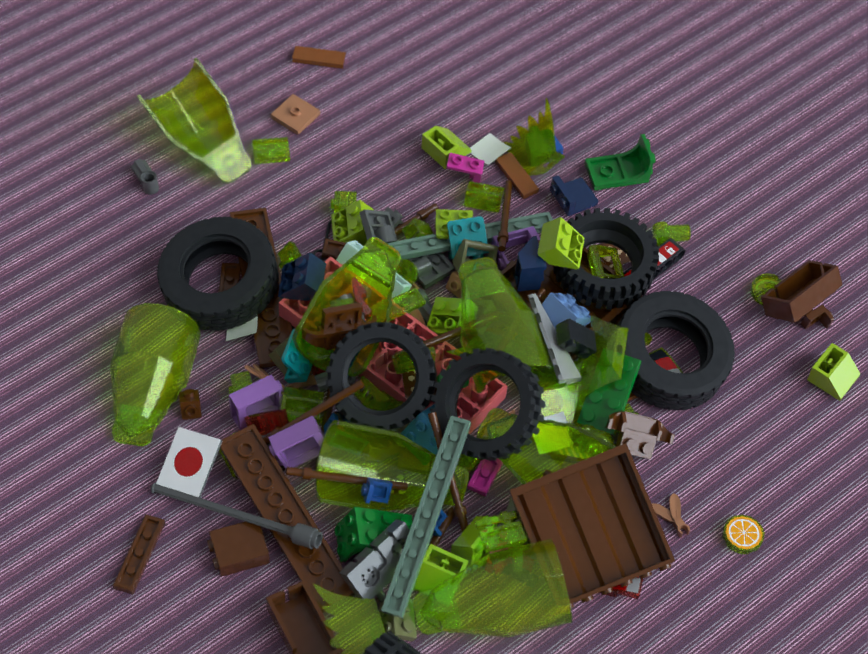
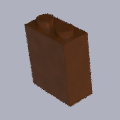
[207,522,270,577]

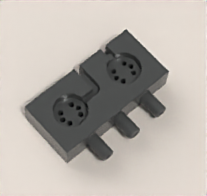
[339,519,410,604]

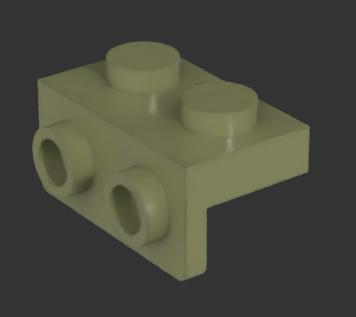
[380,599,417,641]

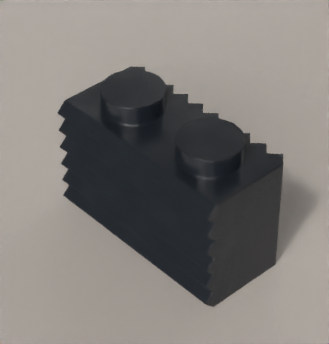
[555,319,597,359]

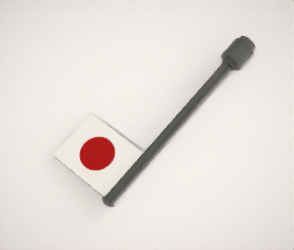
[151,427,323,549]

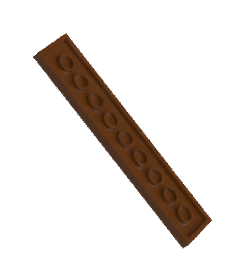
[230,207,292,368]
[220,424,355,613]

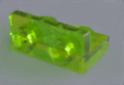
[464,181,505,212]
[392,347,436,374]

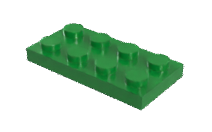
[577,348,642,436]

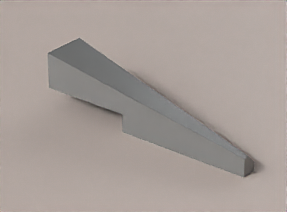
[528,294,582,385]

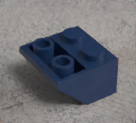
[514,236,547,292]
[278,252,326,301]

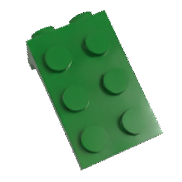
[585,134,656,190]
[334,507,413,562]

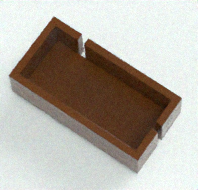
[761,260,843,323]
[266,580,343,654]

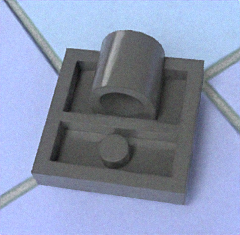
[359,210,398,247]
[403,252,455,289]

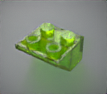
[280,387,324,425]

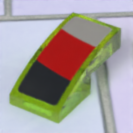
[649,347,683,373]

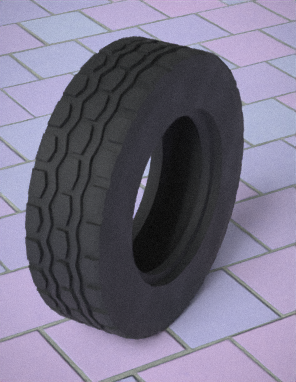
[157,217,279,331]
[611,291,735,410]

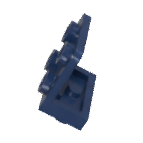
[550,175,598,217]

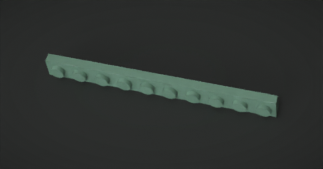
[376,212,553,263]
[381,416,471,619]

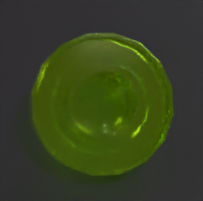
[391,259,418,285]

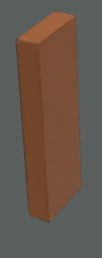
[292,46,346,69]
[495,152,539,199]

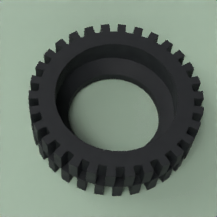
[553,208,659,309]

